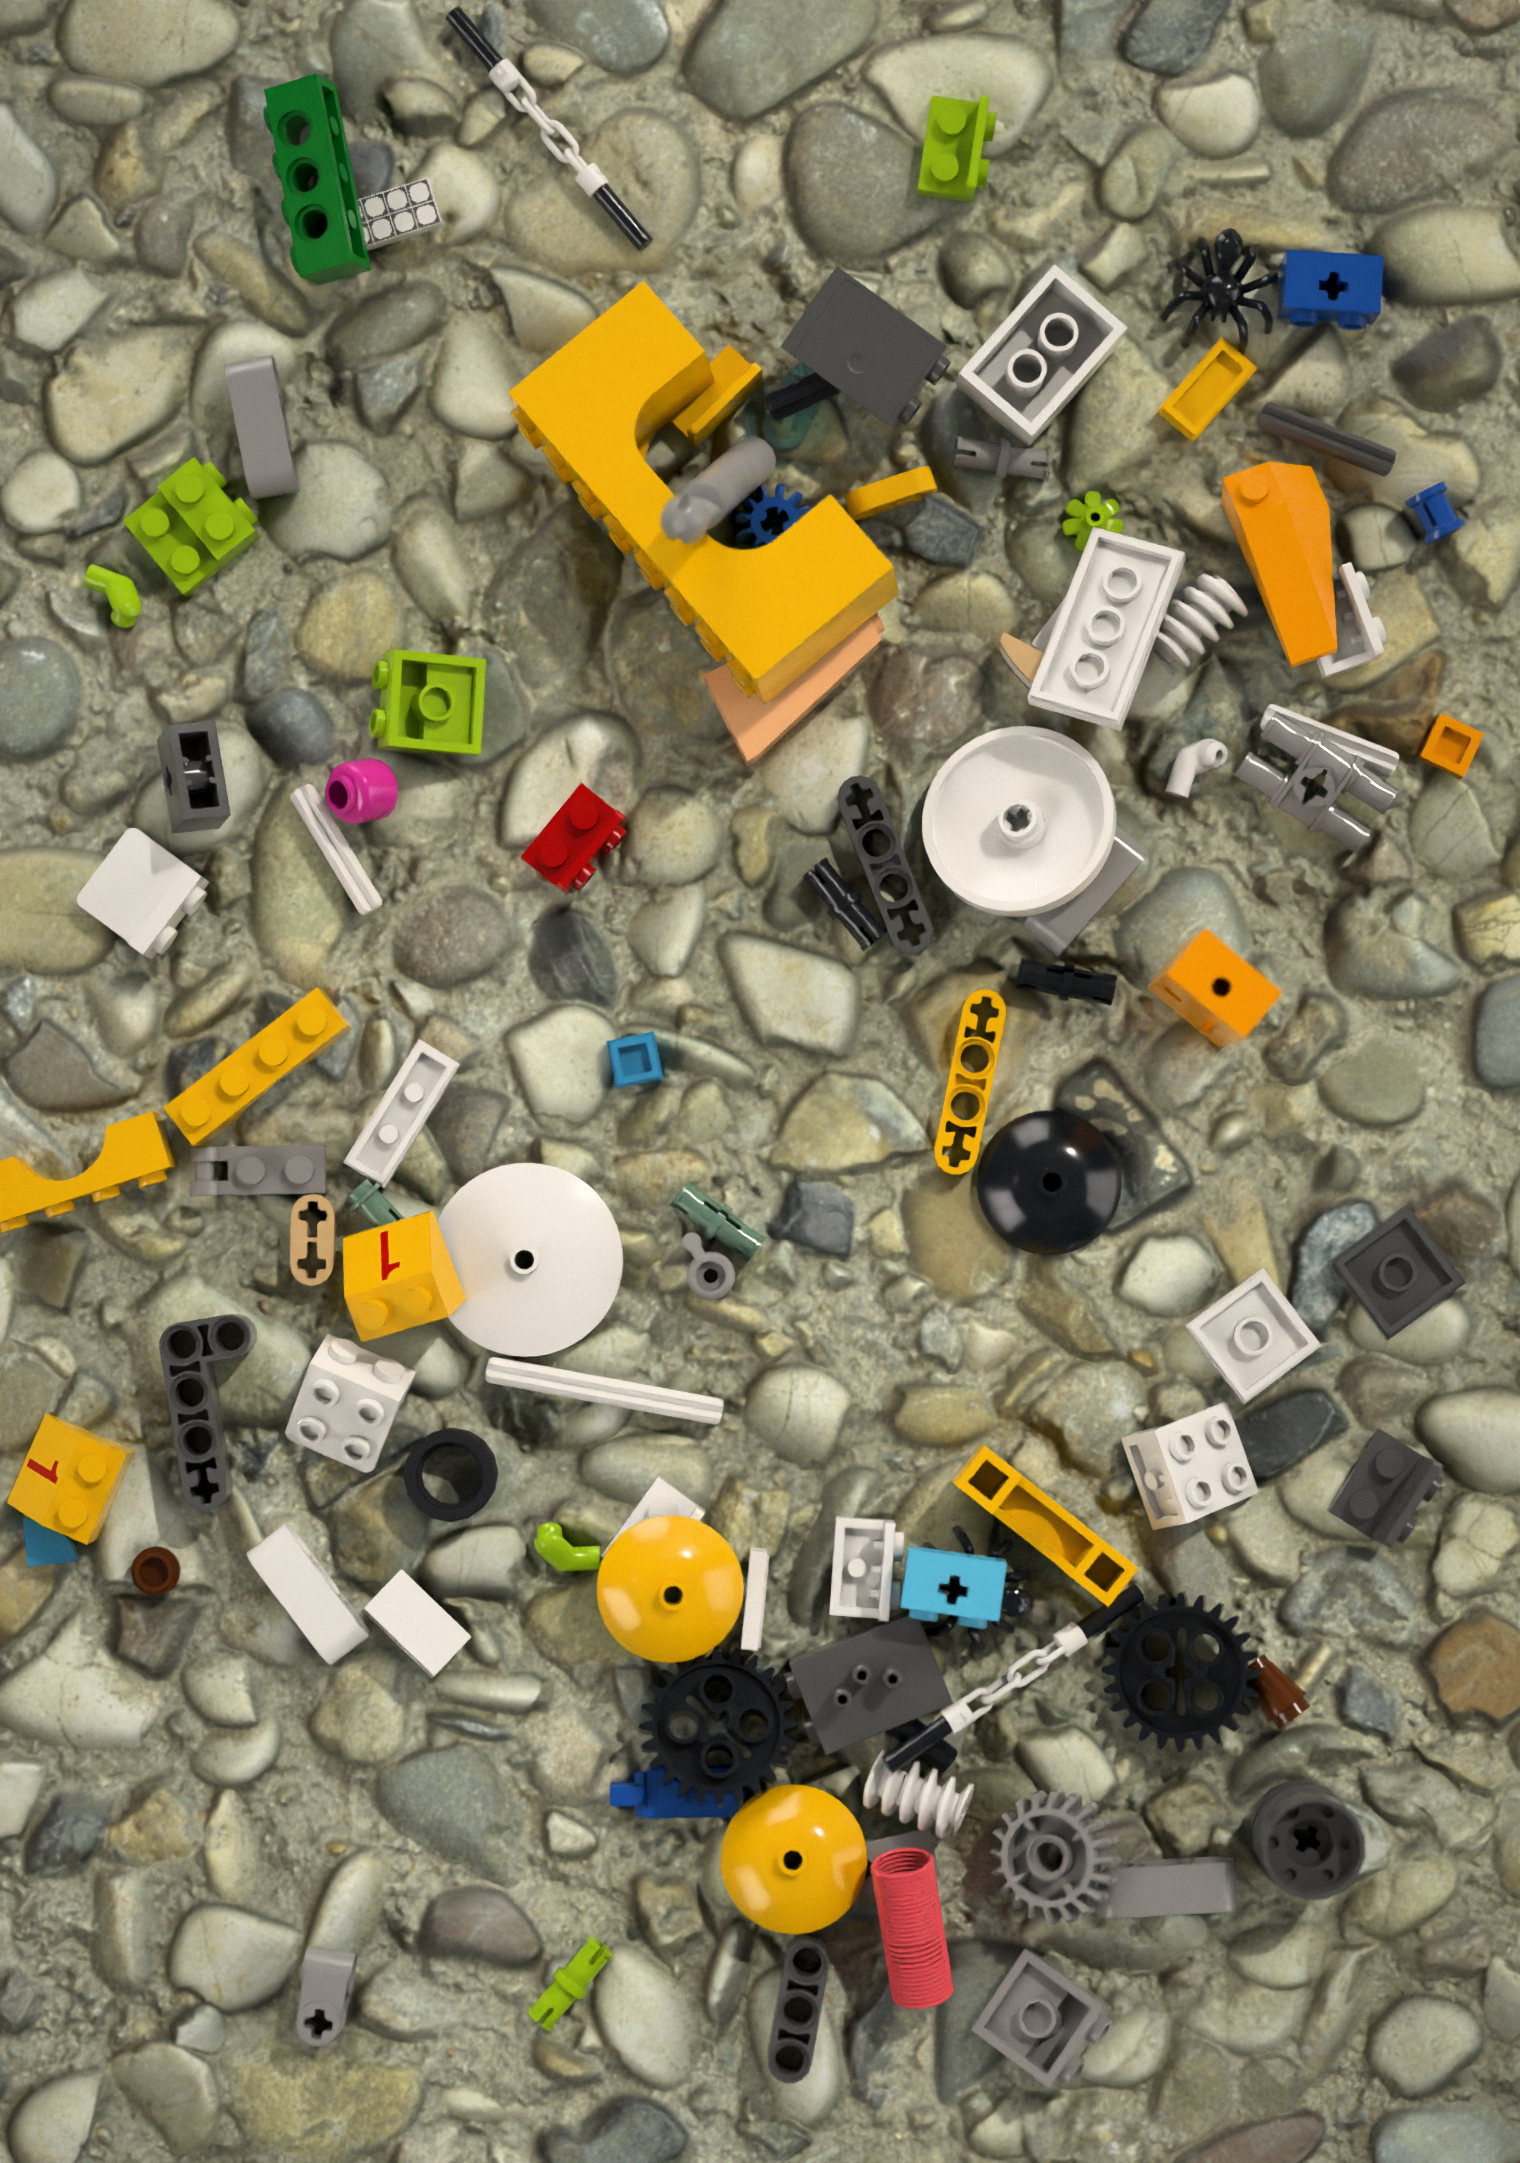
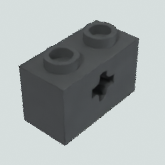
[157,721,231,833]

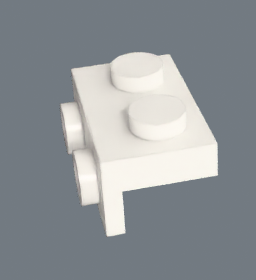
[1316,562,1387,679]
[829,1516,904,1622]

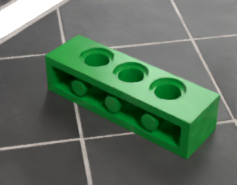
[263,74,371,285]

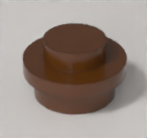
[131,1546,181,1596]

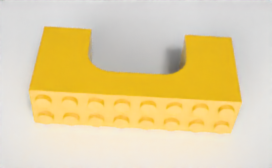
[508,281,899,705]

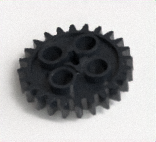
[1101,1591,1262,1753]
[639,1646,798,1808]

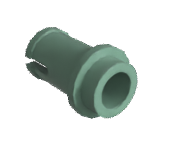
[346,1179,406,1227]

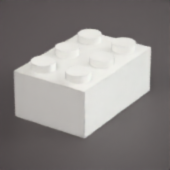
[956,264,1128,448]

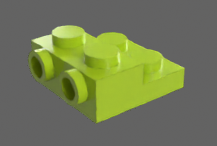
[123,457,260,597]
[369,649,486,757]

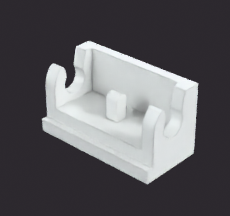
[362,1569,471,1678]

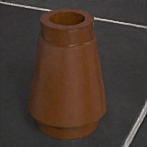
[1248,1654,1310,1730]

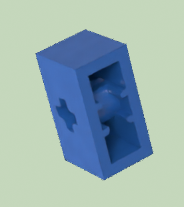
[1278,250,1384,330]

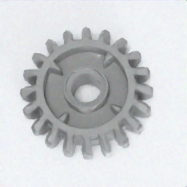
[989,1788,1122,1924]

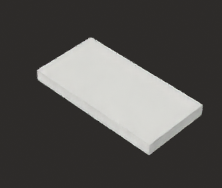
[1027,527,1186,731]

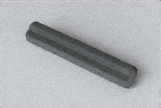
[1257,402,1396,476]

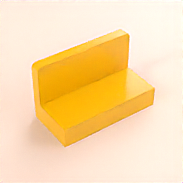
[669,344,763,448]

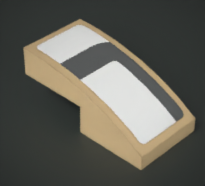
[997,632,1069,717]

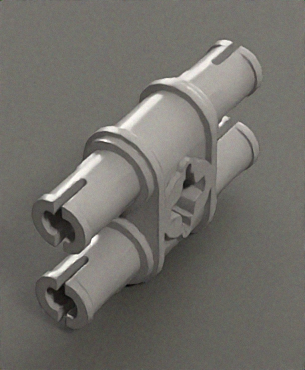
[1234,711,1399,853]

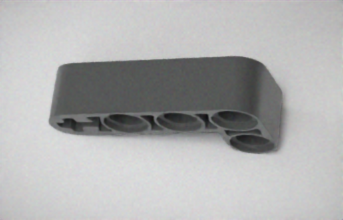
[159,1314,257,1511]

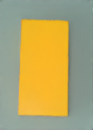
[1157,337,1258,443]

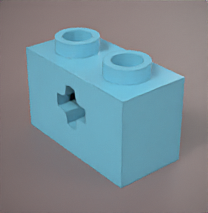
[900,1545,1007,1628]

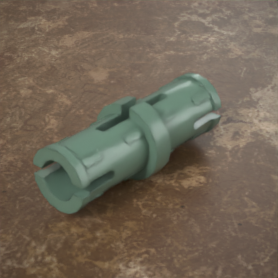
[670,1181,766,1263]

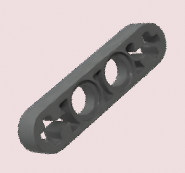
[837,776,933,955]

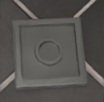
[1328,1205,1466,1340]

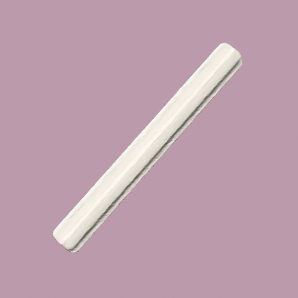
[485,1357,724,1425]

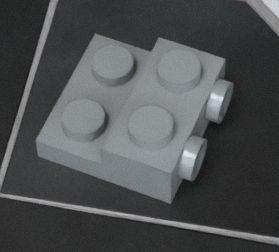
[971,1948,1112,2089]

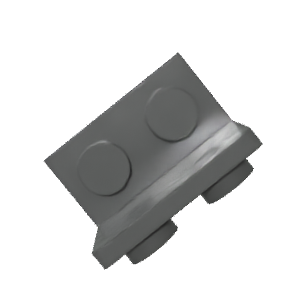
[1327,1429,1443,1549]

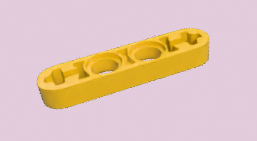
[934,989,1006,1175]

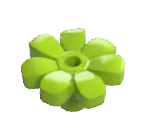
[1062,491,1124,553]

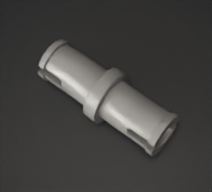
[952,436,1053,481]

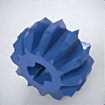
[734,484,812,550]

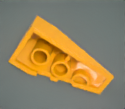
[1221,462,1337,668]

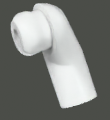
[1165,738,1228,799]

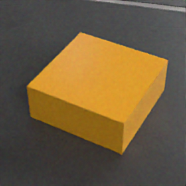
[1417,713,1485,779]

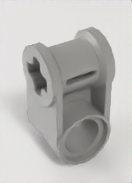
[296,1946,357,2047]

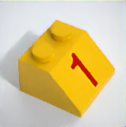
[343,1210,466,1342]
[6,1413,135,1545]

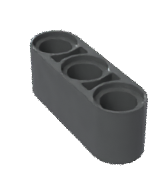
[768,1933,829,2083]

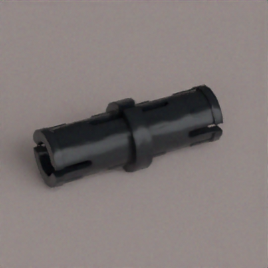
[802,858,887,952]
[1016,958,1117,1006]

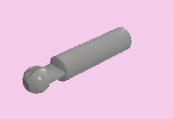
[660,436,776,544]

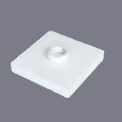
[1184,1268,1322,1404]

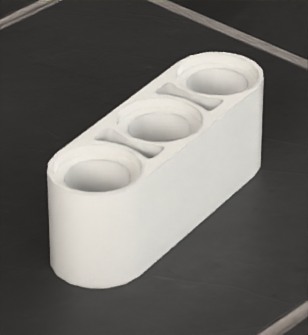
[247,1523,370,1665]

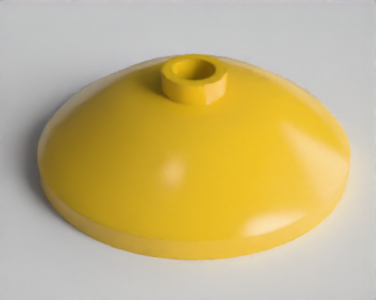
[596,1515,744,1663]
[720,1784,867,1934]

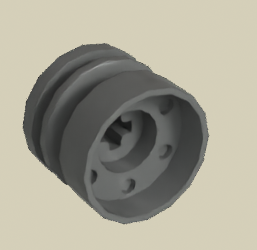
[1249,1780,1365,1900]

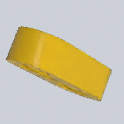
[844,466,938,520]

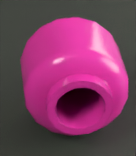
[325,758,398,824]

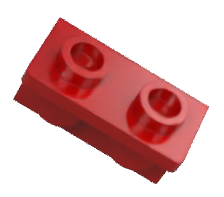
[521,783,627,895]

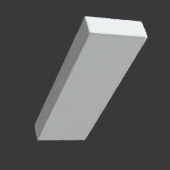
[343,1039,461,1188]

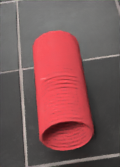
[871,1848,954,2009]

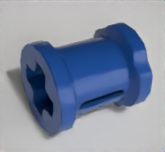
[1405,482,1466,545]

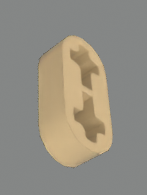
[290,1194,337,1286]

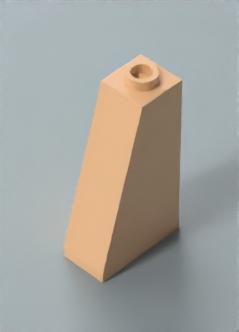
[704,613,885,767]

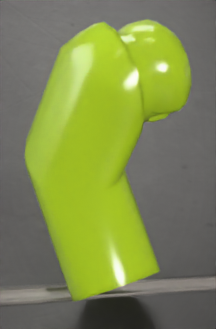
[83,564,142,628]
[534,1522,601,1572]

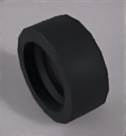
[403,1428,498,1522]

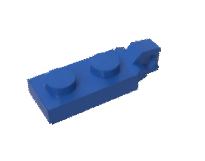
[609,1765,745,1819]

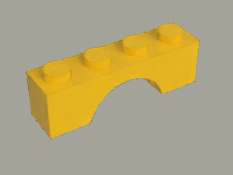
[163,987,353,1147]
[0,1111,178,1234]
[951,1443,1139,1607]

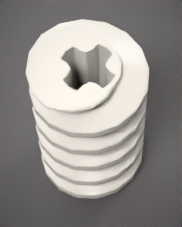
[1150,574,1248,675]
[863,1749,974,1839]

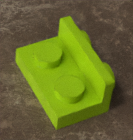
[917,95,997,203]

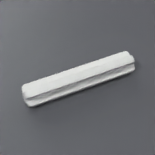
[1260,704,1399,778]
[290,784,382,915]

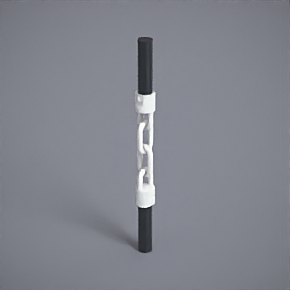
[445,6,653,251]
[882,1584,1145,1774]

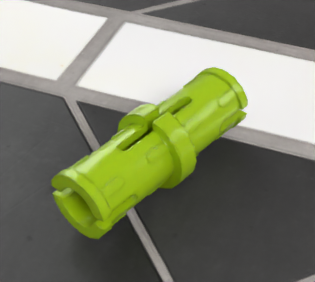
[527,1935,614,2031]

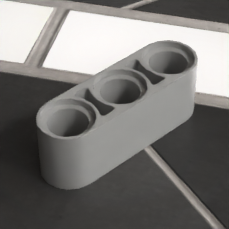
[225,355,300,500]
[1022,823,1150,957]
[1095,1856,1238,1919]

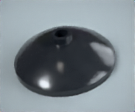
[976,1110,1122,1255]

